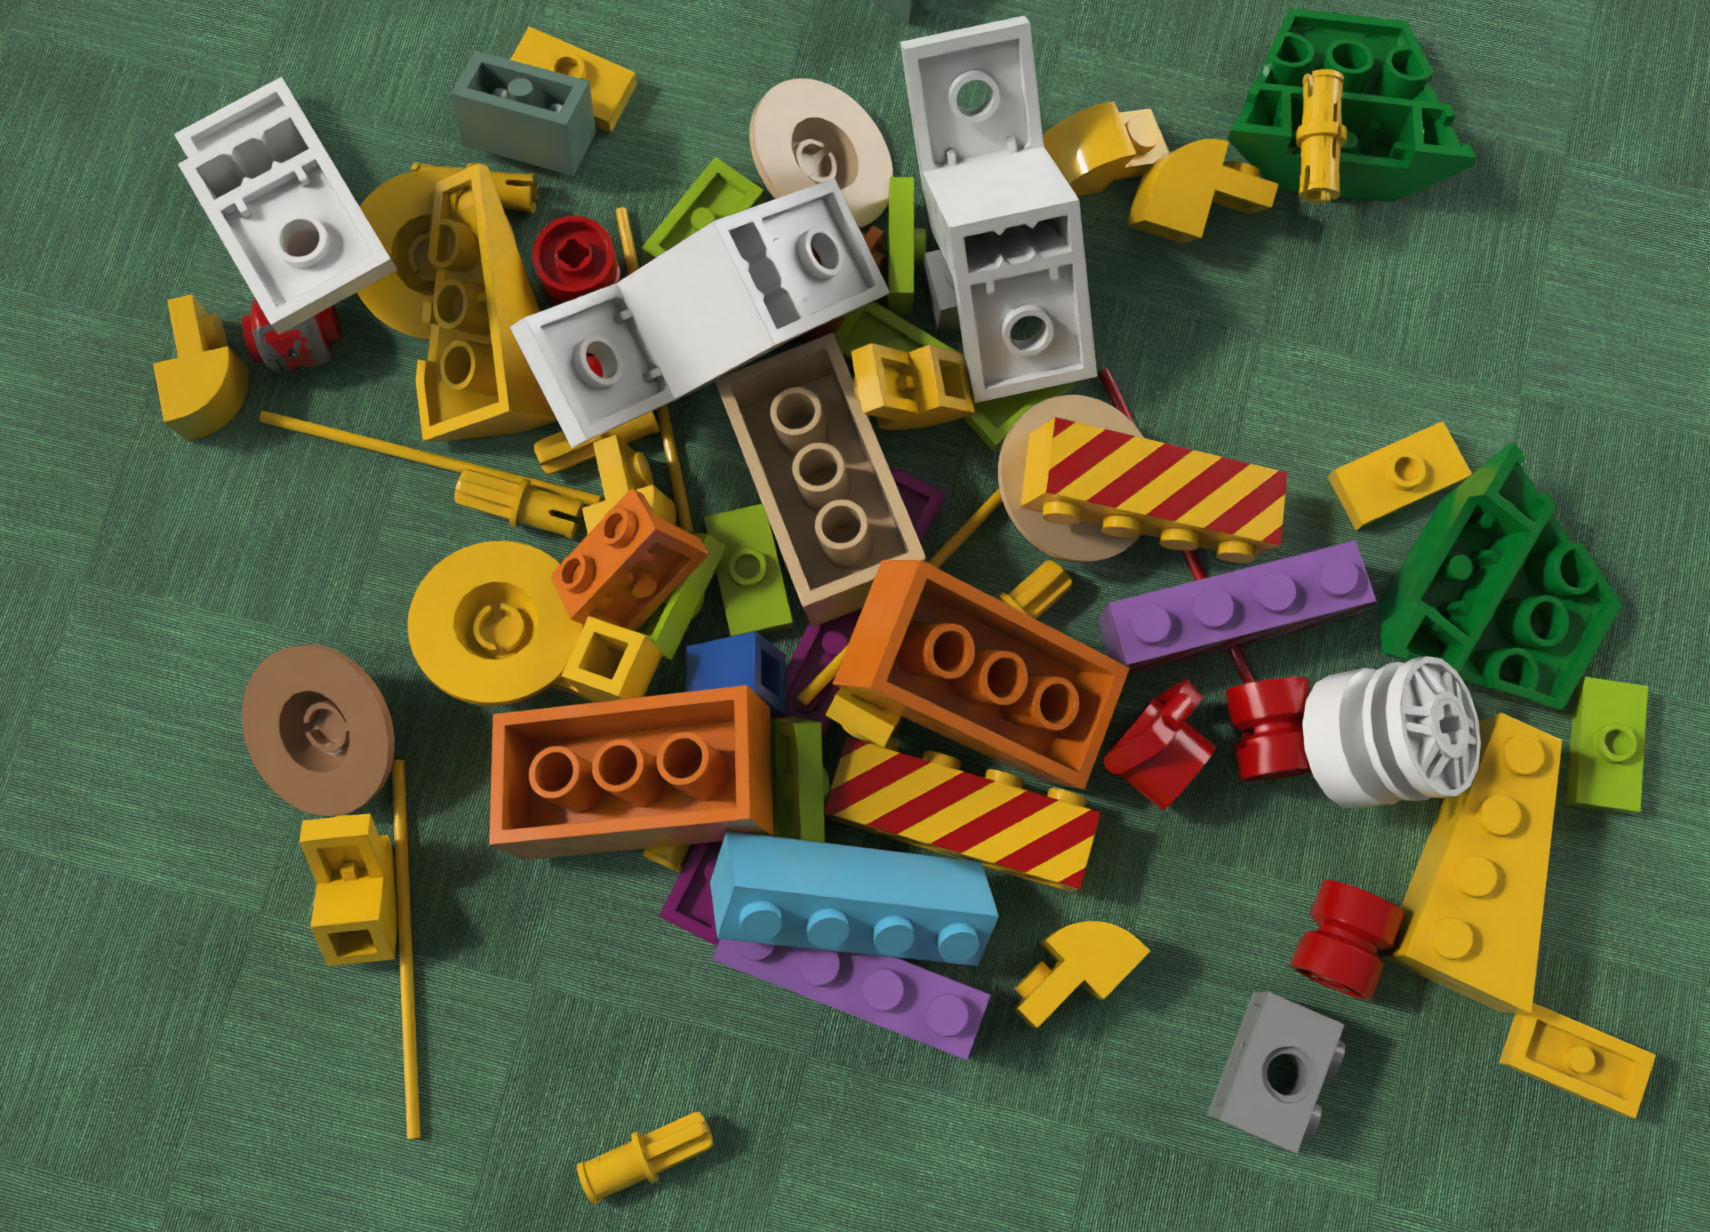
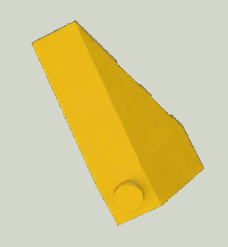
[416,163,558,442]

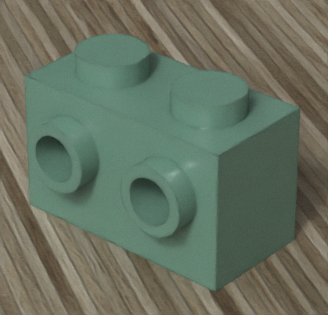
[450,50,596,176]

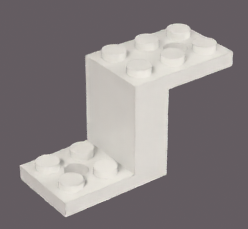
[900,16,1097,403]
[174,77,397,335]
[510,178,890,448]

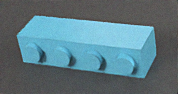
[710,831,999,966]

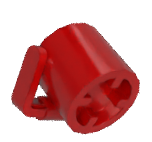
[1101,679,1216,811]

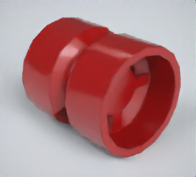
[532,216,623,307]
[1225,677,1312,782]
[1289,880,1405,1001]

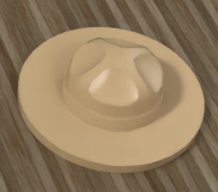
[749,78,893,230]
[998,395,1144,563]

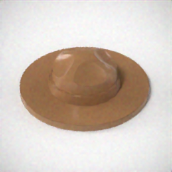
[242,644,395,817]

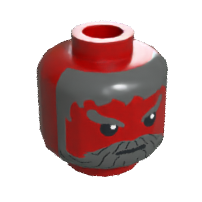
[242,298,342,374]

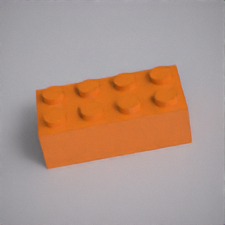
[833,560,1130,790]
[489,685,774,860]

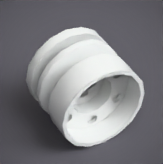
[1302,656,1481,809]

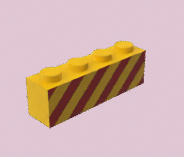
[1020,417,1287,563]
[824,737,1101,893]

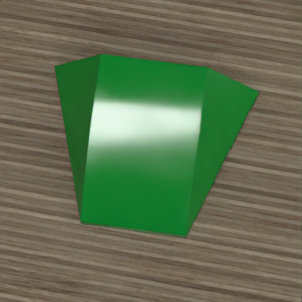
[1227,8,1477,203]
[1379,443,1622,710]

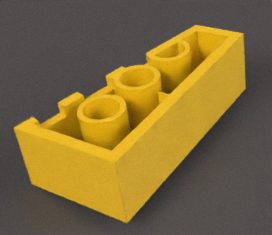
[1381,712,1562,1014]

